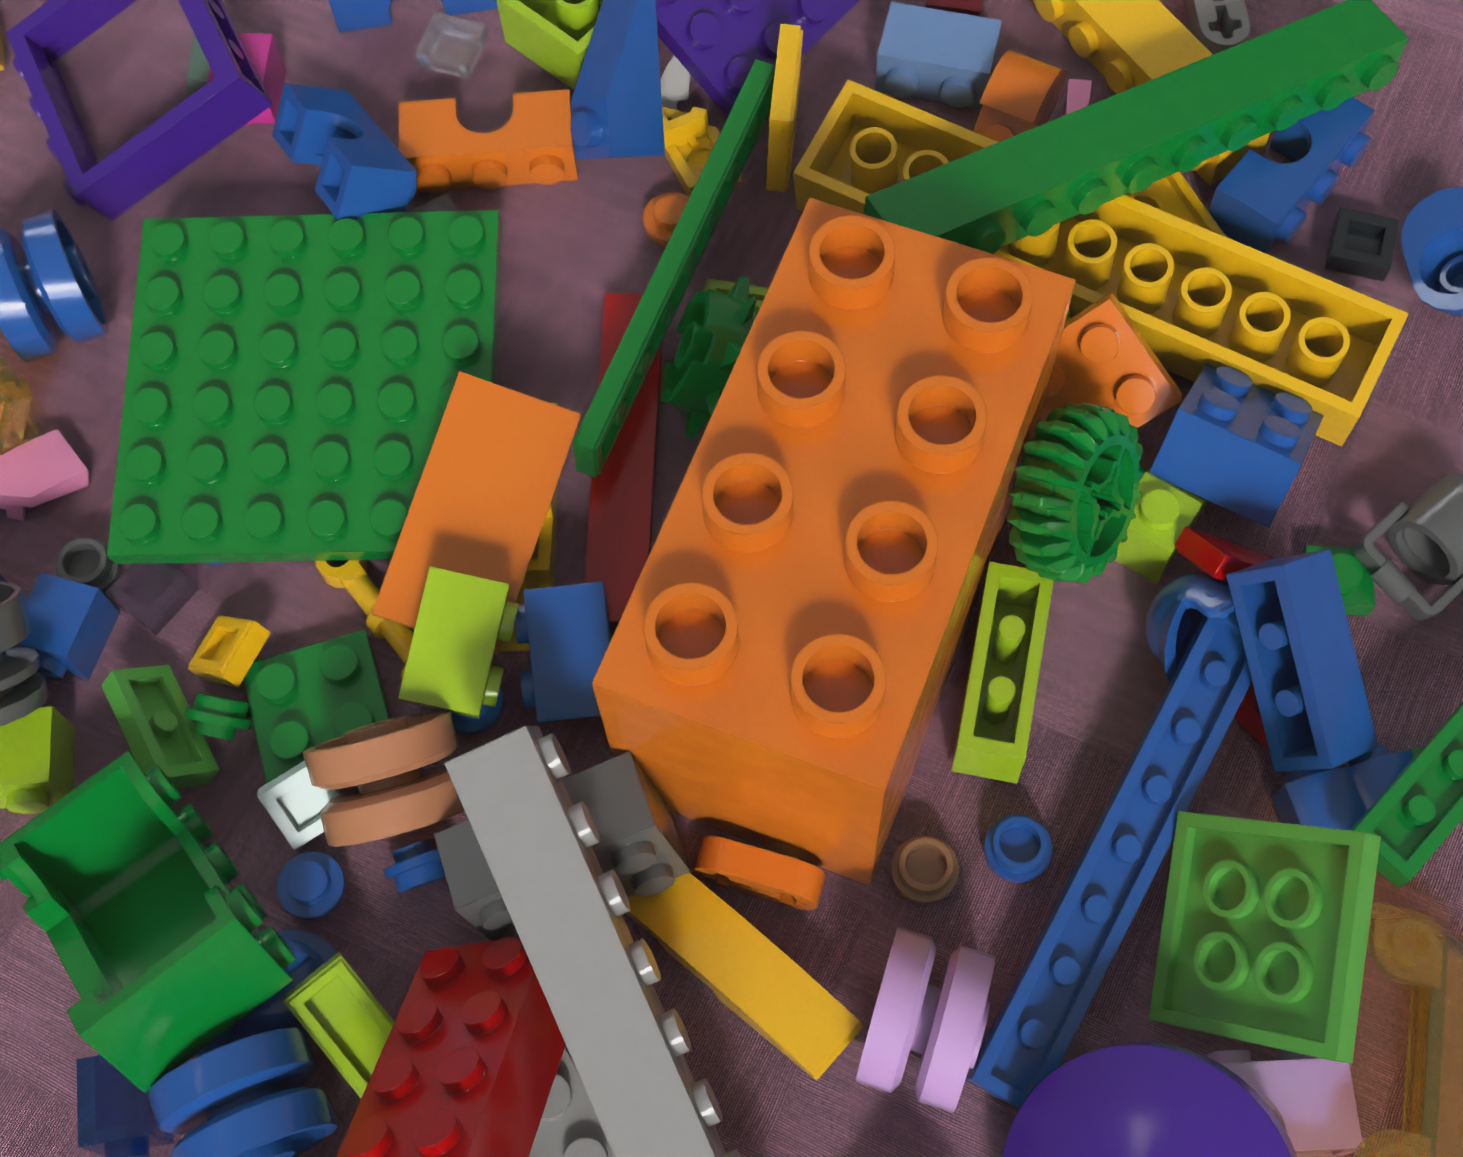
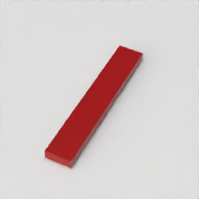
[584,293,663,630]

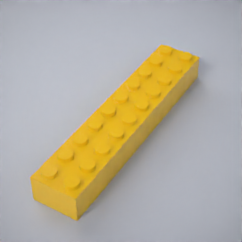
[793,79,1409,447]

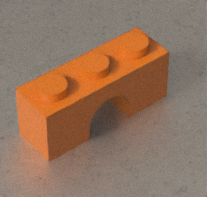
[398,89,578,194]

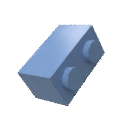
[875,2,1002,110]

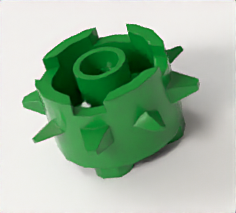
[660,275,760,439]

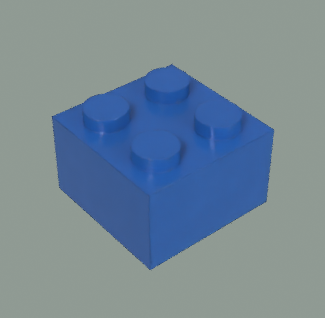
[1149,364,1324,528]

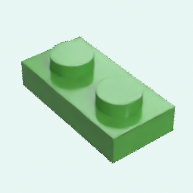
[101,664,220,789]

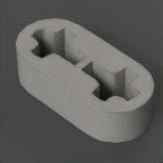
[1184,0,1250,55]

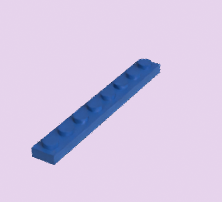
[966,611,1252,1111]

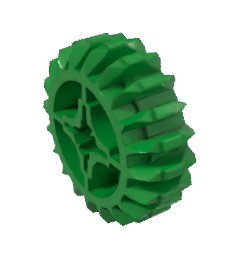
[1007,403,1144,584]

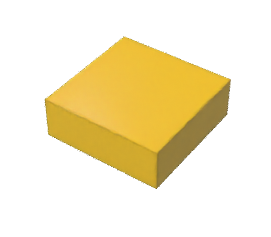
[187,615,271,687]

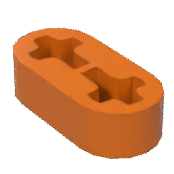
[693,836,826,910]

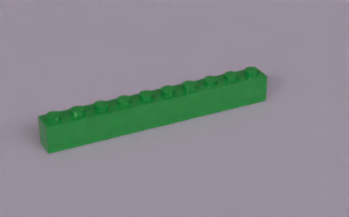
[863,0,1409,254]

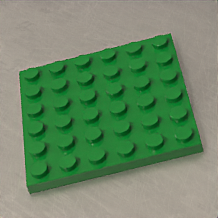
[107,210,502,564]

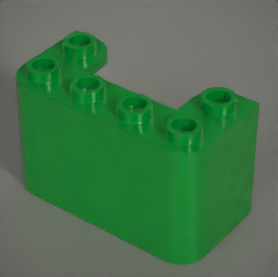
[0,751,297,1093]

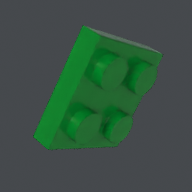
[243,629,391,783]

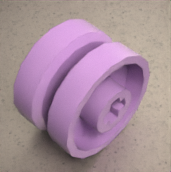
[855,927,995,1113]

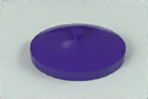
[1002,1041,1297,1157]

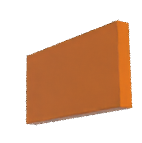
[372,371,581,657]

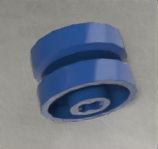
[0,209,109,363]
[148,1028,338,1157]

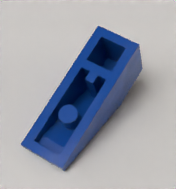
[571,0,665,160]

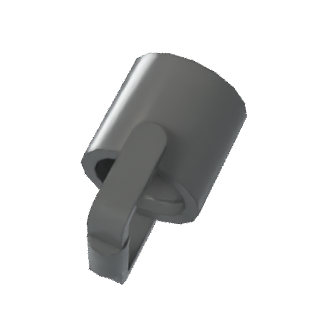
[1353,473,1463,621]

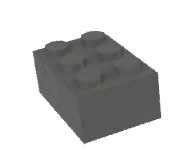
[434,751,691,941]

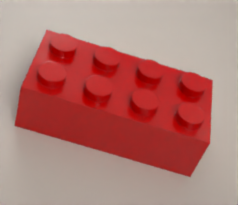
[336,937,566,1157]

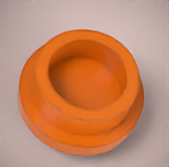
[643,192,690,248]

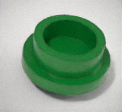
[184,693,252,740]

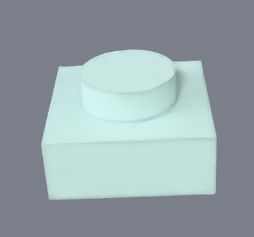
[257,760,342,850]

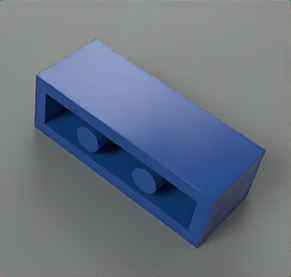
[1226,549,1379,772]

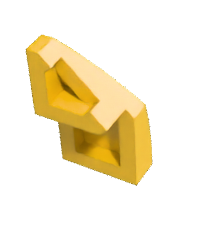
[662,107,742,197]

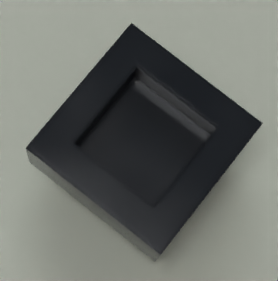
[1324,207,1399,282]

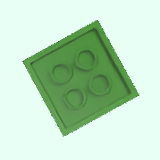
[1149,811,1381,1064]

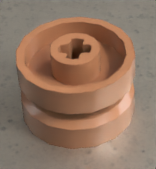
[303,711,465,847]

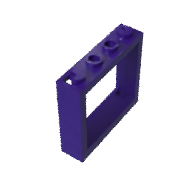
[6,0,273,220]

